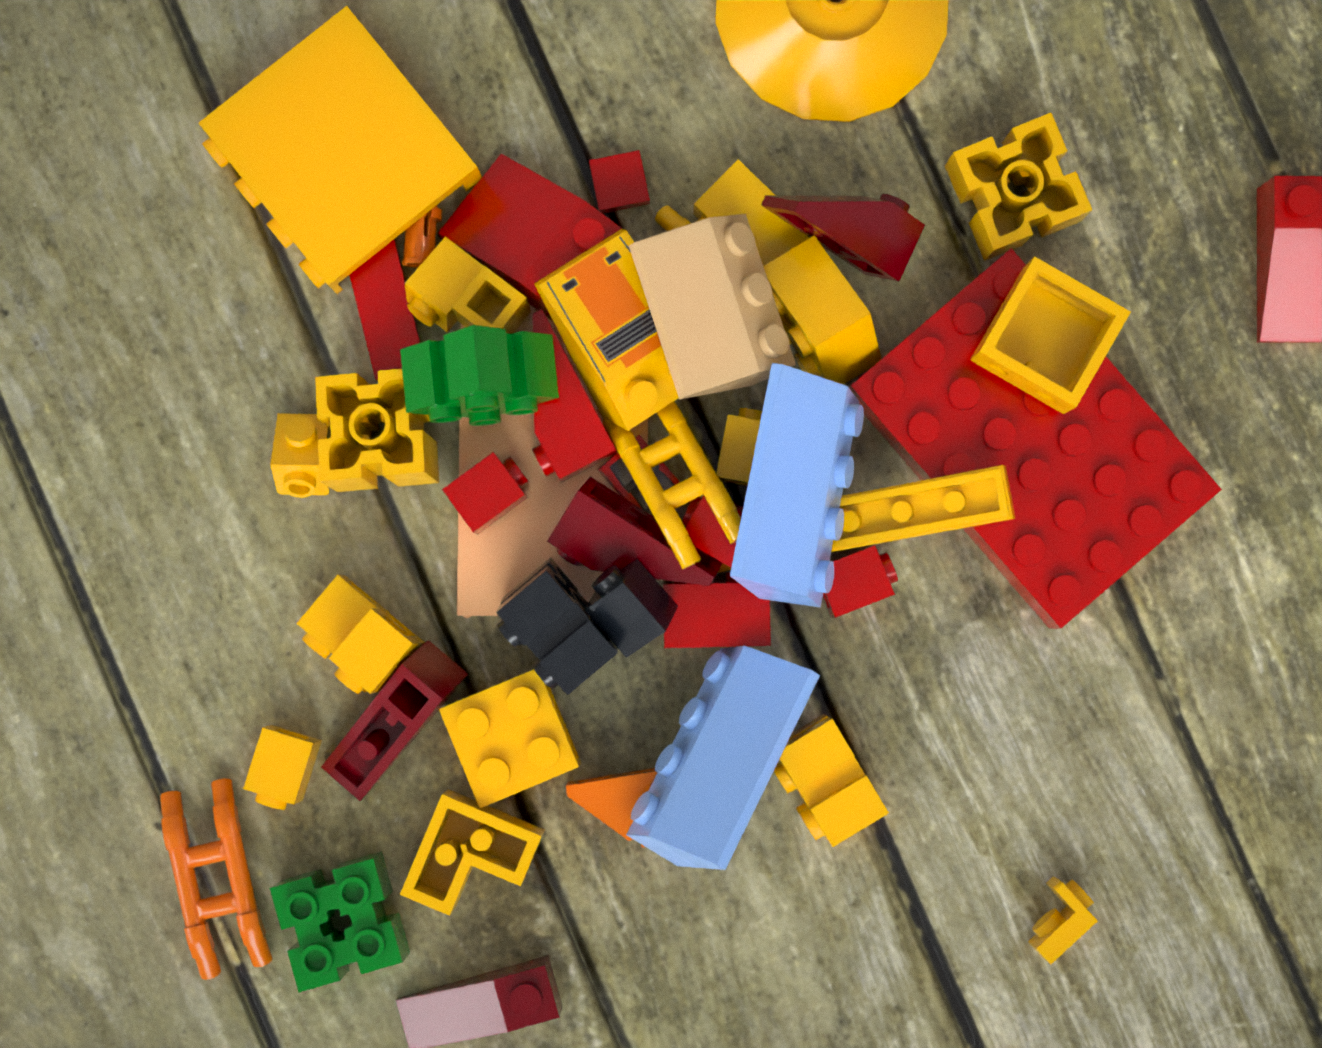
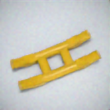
[603,401,741,569]

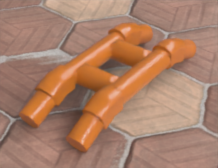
[160,778,273,980]

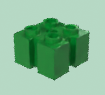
[400,325,559,426]
[269,851,410,993]

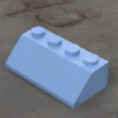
[730,363,864,608]
[626,645,820,870]

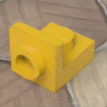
[1028,876,1098,965]

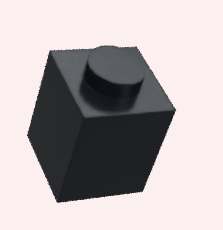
[584,559,678,658]

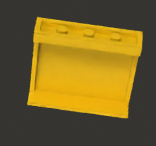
[198,6,482,294]

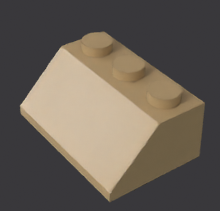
[629,214,796,400]

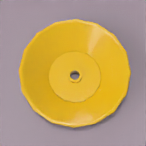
[715,0,949,122]

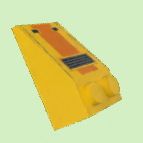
[534,229,679,431]

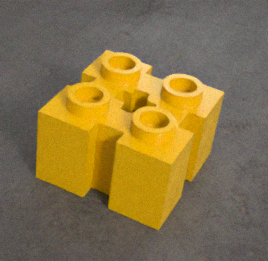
[945,112,1092,261]
[315,368,439,492]
[773,714,889,847]

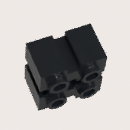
[496,557,618,695]

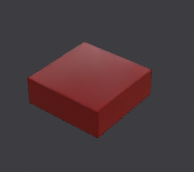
[589,150,650,214]

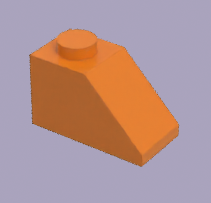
[566,768,657,847]

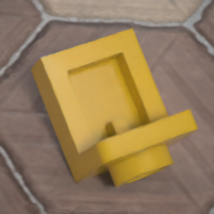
[270,413,331,498]

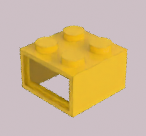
[970,256,1131,414]
[439,669,581,808]

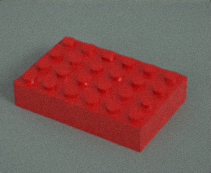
[849,248,1222,629]

